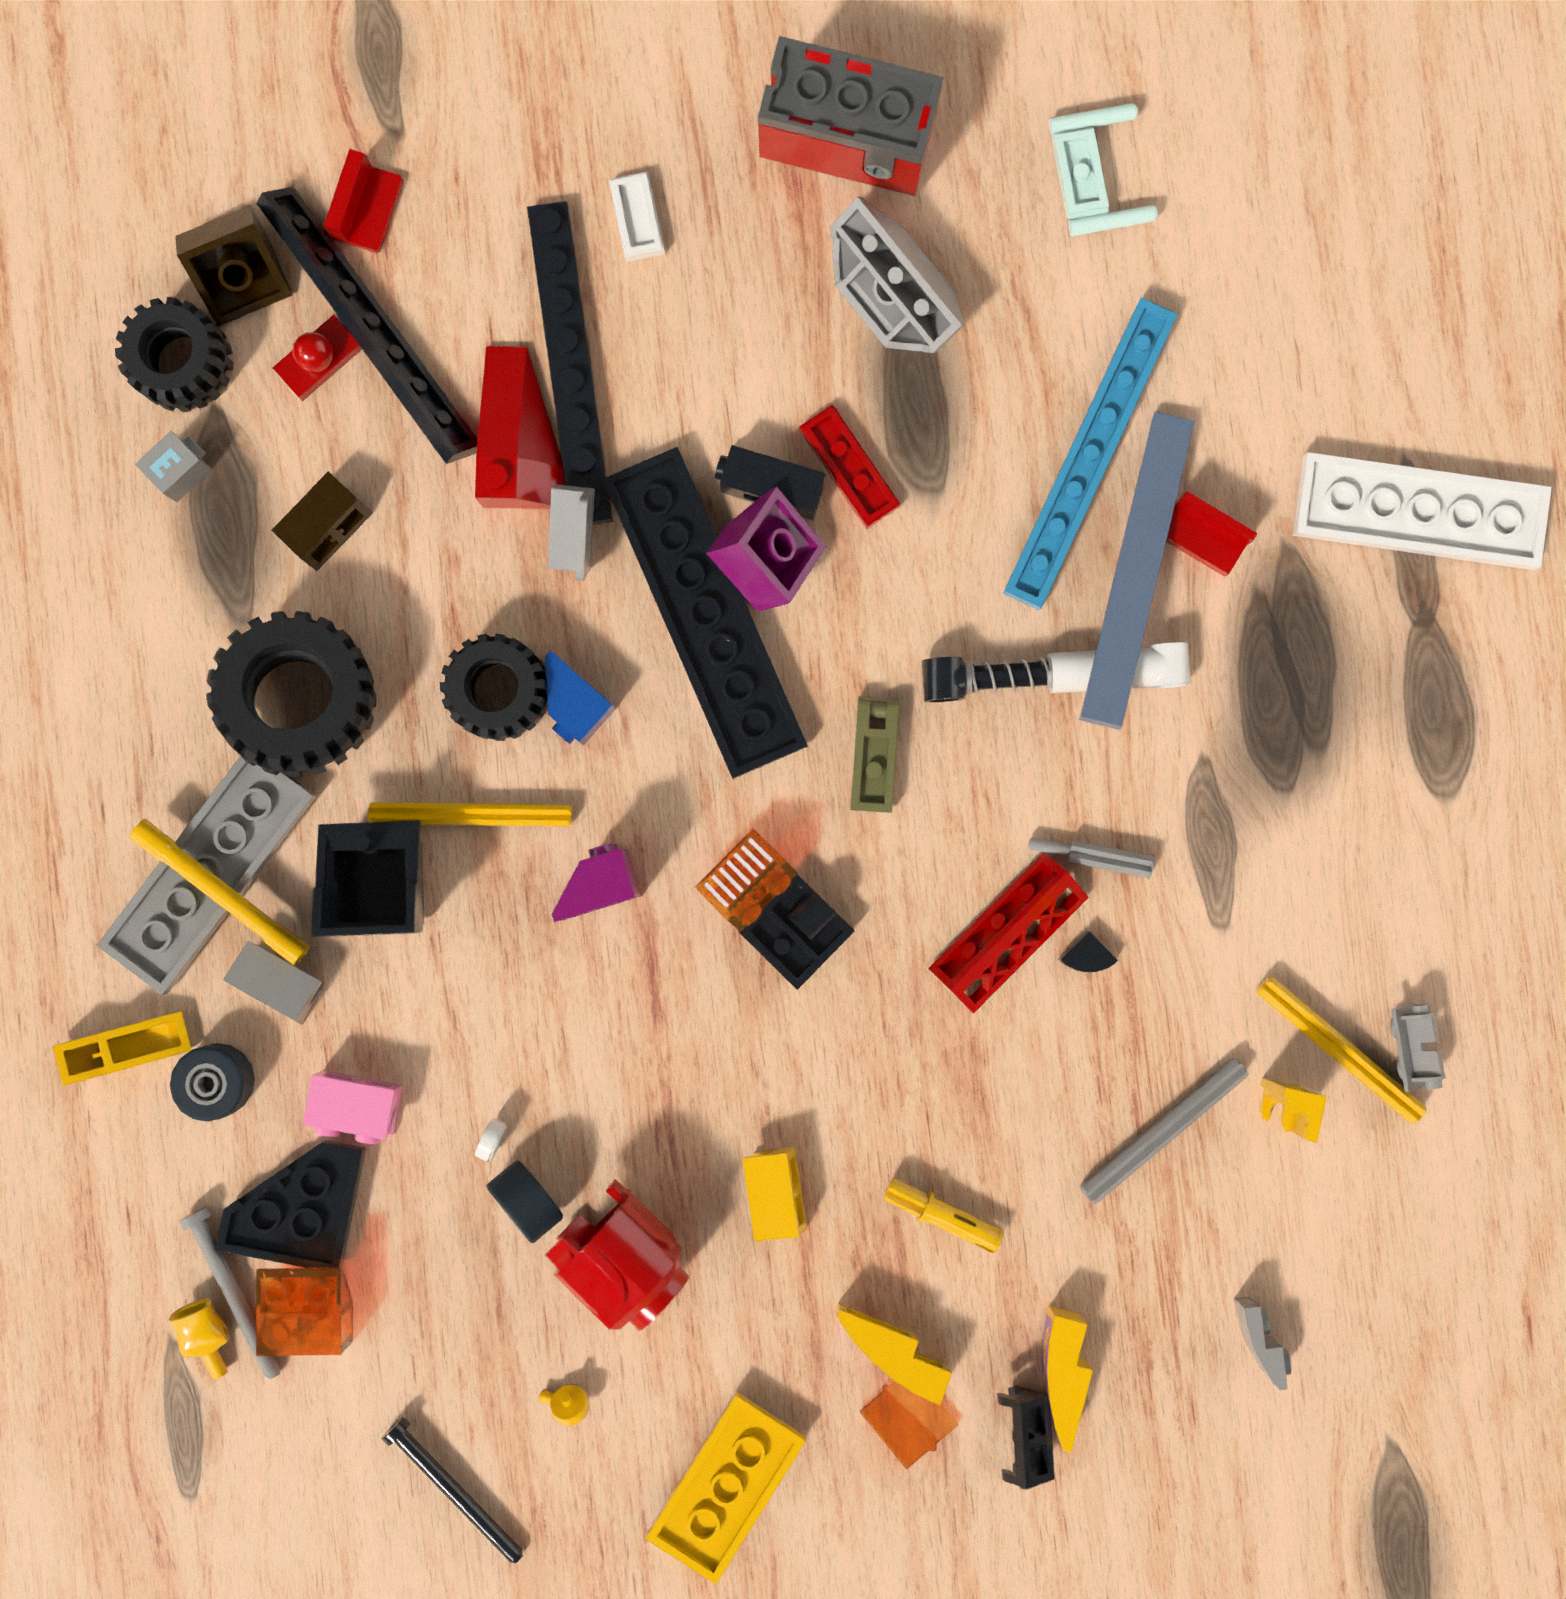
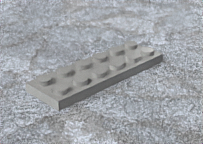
[96,756,317,995]

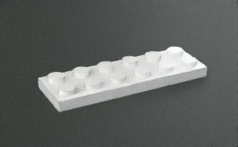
[1293,452,1552,570]

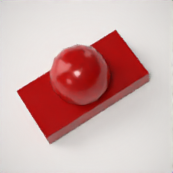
[272,314,362,401]

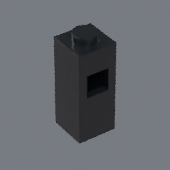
[715,445,826,521]

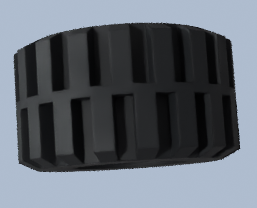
[115,297,234,412]
[440,633,548,741]

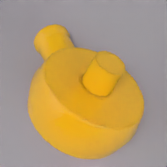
[539,1384,590,1426]

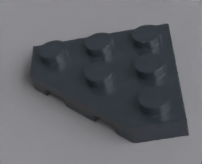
[215,1140,366,1274]

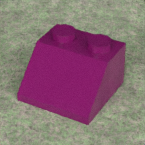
[706,487,827,612]
[552,843,642,922]

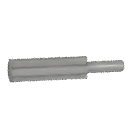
[1028,838,1154,879]

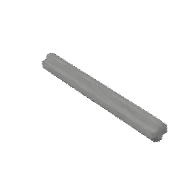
[1080,1058,1249,1204]

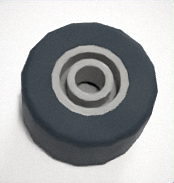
[170,1043,255,1122]
[487,1160,563,1243]

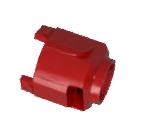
[545,1179,690,1331]

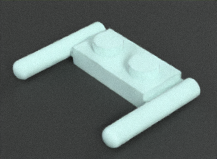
[1049,103,1158,237]

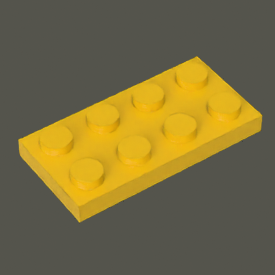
[645,1391,806,1585]

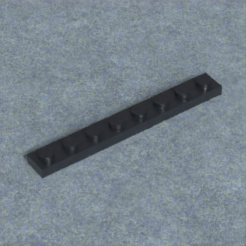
[256,187,478,464]
[527,201,613,525]

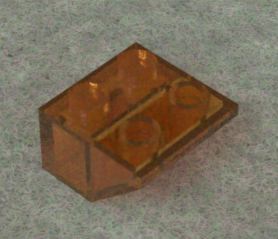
[256,1268,353,1356]

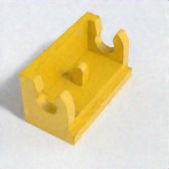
[1260,1078,1327,1143]
[742,1146,807,1242]

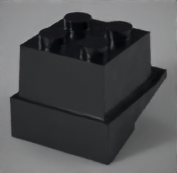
[311,820,424,937]

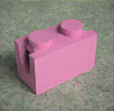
[302,1071,403,1144]

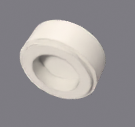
[475,1118,507,1162]

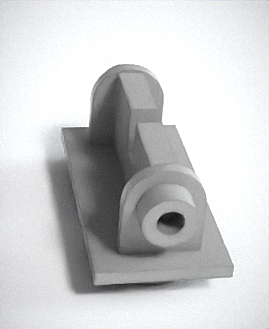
[1391,1003,1446,1092]

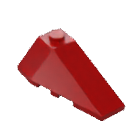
[475,346,565,509]

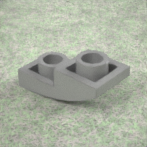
[1234,1297,1292,1390]

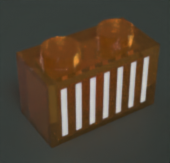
[695,828,798,932]

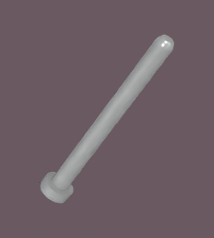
[179,1207,280,1379]

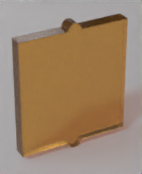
[860,1381,959,1470]

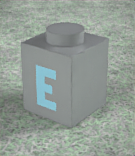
[135,431,212,502]

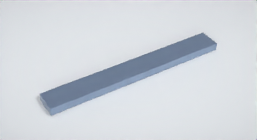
[1079,412,1195,730]

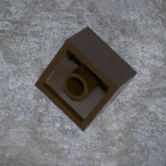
[175,205,292,327]

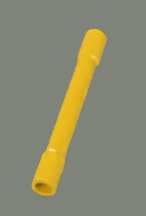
[129,819,310,966]

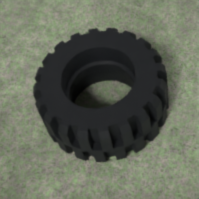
[206,611,376,777]

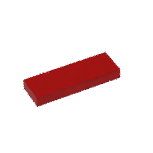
[799,404,901,529]

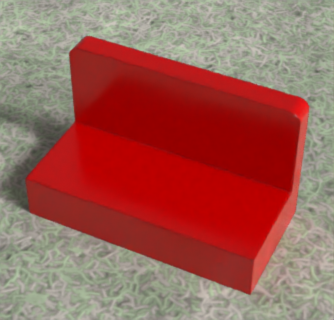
[324,149,404,253]
[1166,492,1257,577]

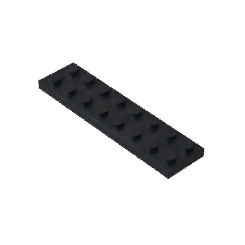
[603,446,808,779]

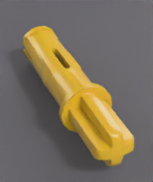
[884,1179,1004,1254]

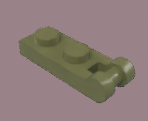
[850,696,899,813]

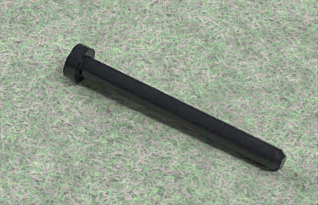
[381,1416,523,1564]

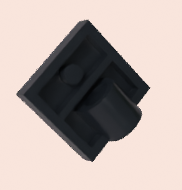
[739,873,855,990]

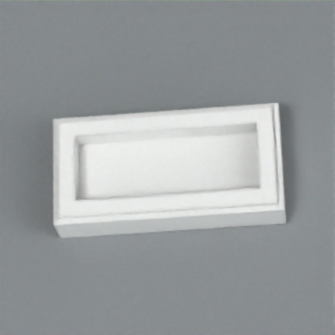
[609,171,665,262]

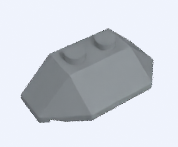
[830,196,965,353]

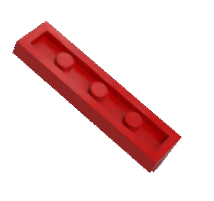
[928,853,1089,1014]

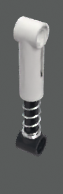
[922,642,1191,703]

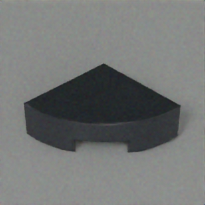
[1058,931,1118,972]

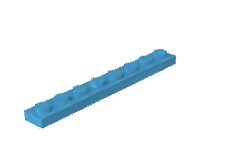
[1002,297,1178,610]

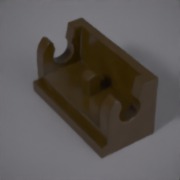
[271,471,373,571]

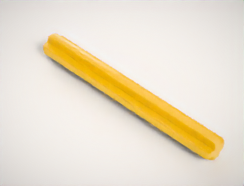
[368,802,573,827]
[1257,977,1427,1124]

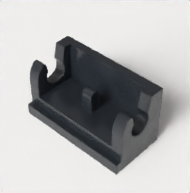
[997,1386,1055,1490]

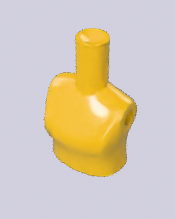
[168,1298,229,1380]

